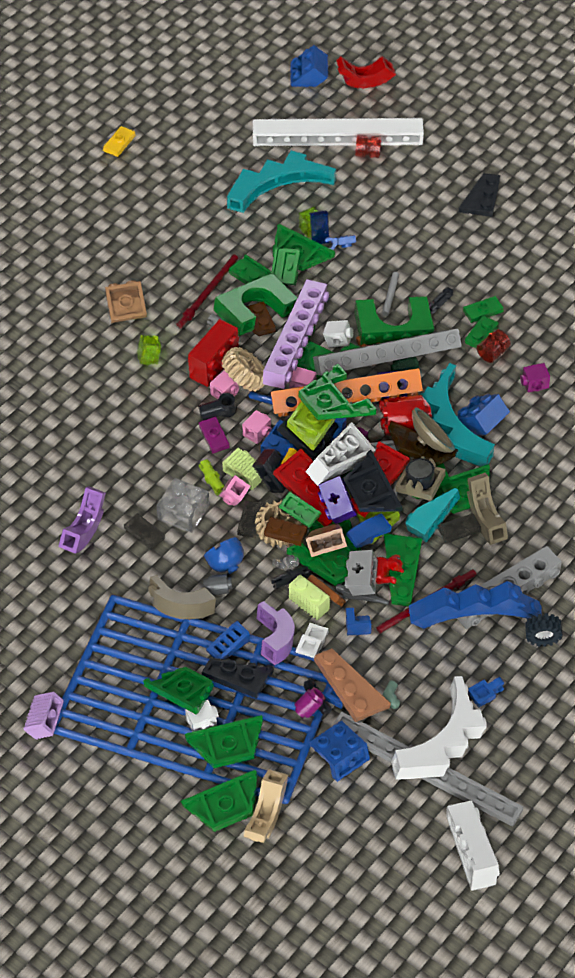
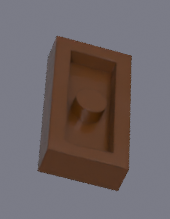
[264,516,307,546]

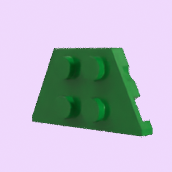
[272,224,335,271]
[433,464,490,514]
[143,666,214,715]
[185,715,263,768]
[181,769,258,832]

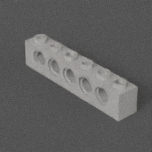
[457,546,562,629]

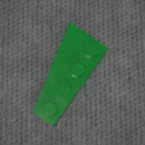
[384,534,422,607]

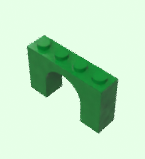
[213,274,297,336]
[354,296,434,345]

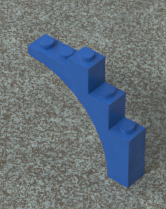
[409,581,542,629]

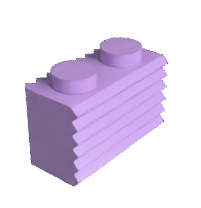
[23,692,64,740]

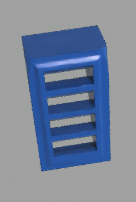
[206,621,250,659]

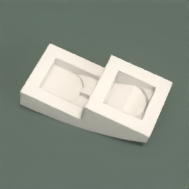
[296,623,329,658]

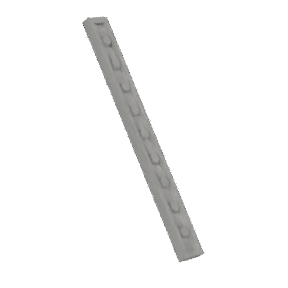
[331,711,524,827]

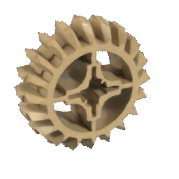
[222,347,265,392]
[255,499,305,548]

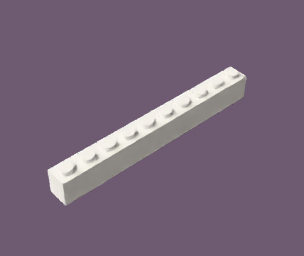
[253,118,423,146]

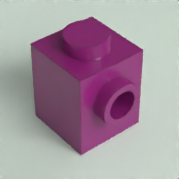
[520,363,550,393]

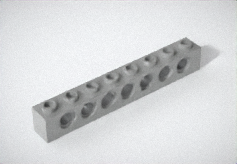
[313,329,462,375]

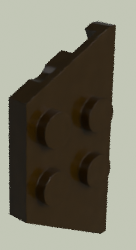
[388,421,458,467]

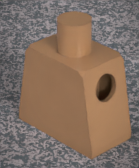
[305,523,347,557]

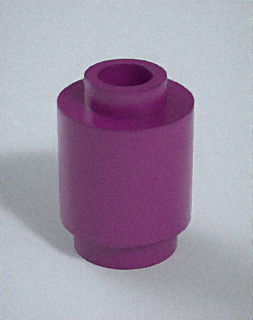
[295,687,325,718]

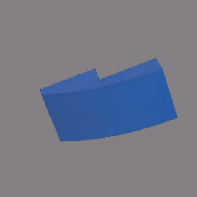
[346,513,392,548]

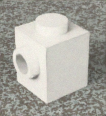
[323,320,353,347]
[185,700,219,732]

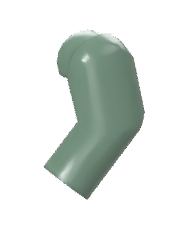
[382,681,400,709]

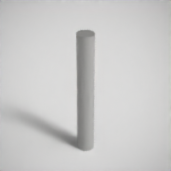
[382,272,399,316]

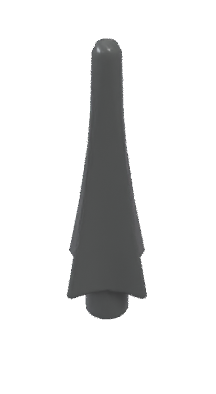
[336,584,389,605]

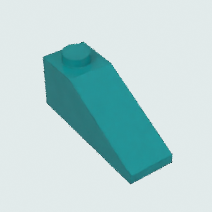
[406,488,460,543]

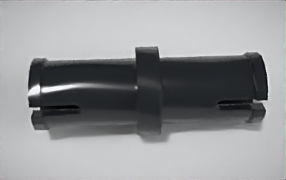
[271,566,311,590]

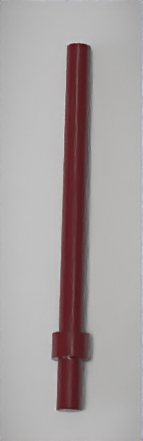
[176,254,238,329]
[376,569,477,634]

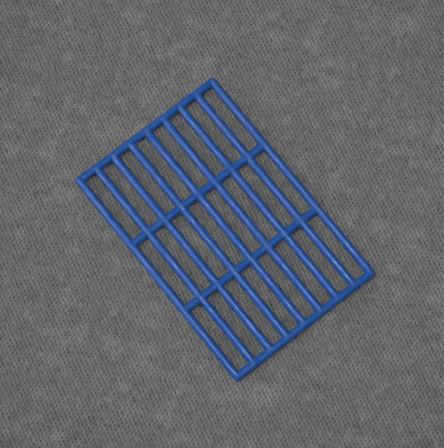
[54,595,331,804]

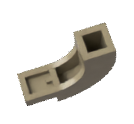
[467,473,508,545]
[148,575,216,619]

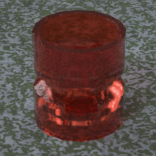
[355,134,382,159]
[476,329,511,363]

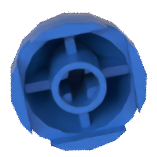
[204,537,244,574]

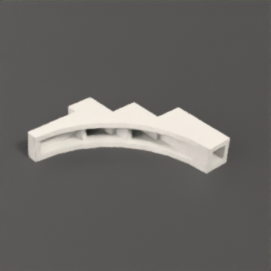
[391,676,486,780]

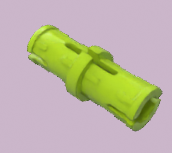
[198,459,225,495]

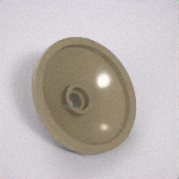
[412,407,455,453]

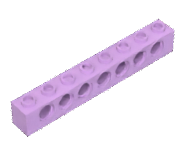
[263,279,329,389]

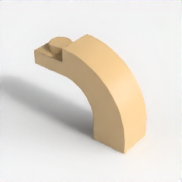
[244,769,288,843]

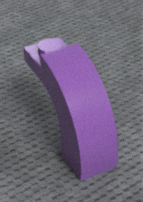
[58,486,106,554]
[256,601,295,665]

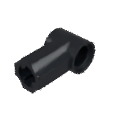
[198,393,236,421]

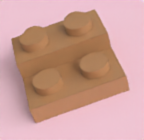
[105,280,147,323]

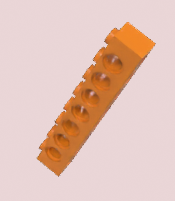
[270,368,423,417]

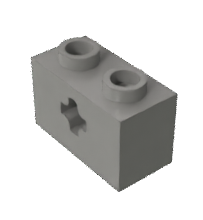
[345,550,378,596]

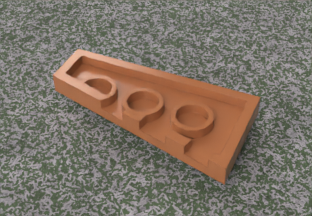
[314,649,391,722]

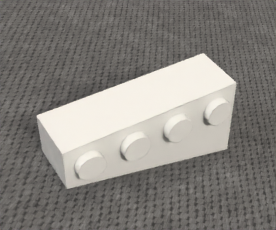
[306,422,376,486]
[446,800,499,891]

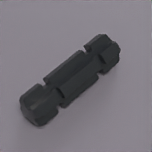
[429,287,454,314]
[304,679,331,715]

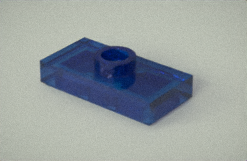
[310,210,330,244]

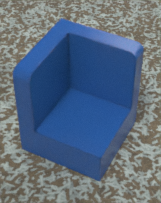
[346,608,372,636]

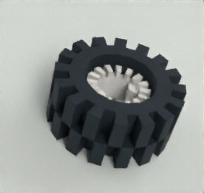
[525,613,563,647]

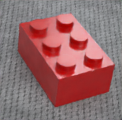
[188,319,239,387]

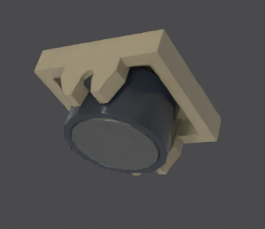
[395,456,446,501]

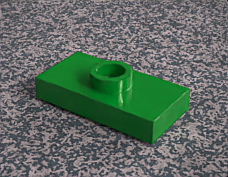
[463,296,504,323]
[278,491,322,529]

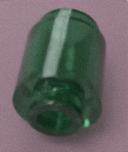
[391,356,419,371]

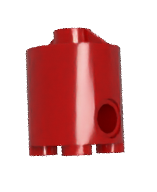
[379,395,432,436]

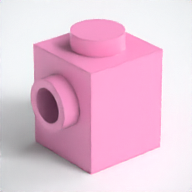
[287,367,316,388]
[210,371,239,399]
[242,410,272,445]
[219,475,250,506]

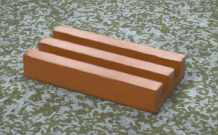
[307,575,346,607]

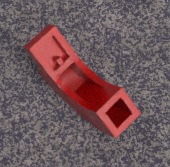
[336,56,396,89]

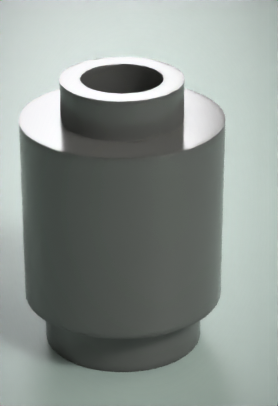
[203,574,233,596]

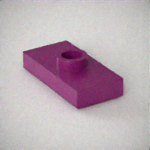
[198,417,230,454]

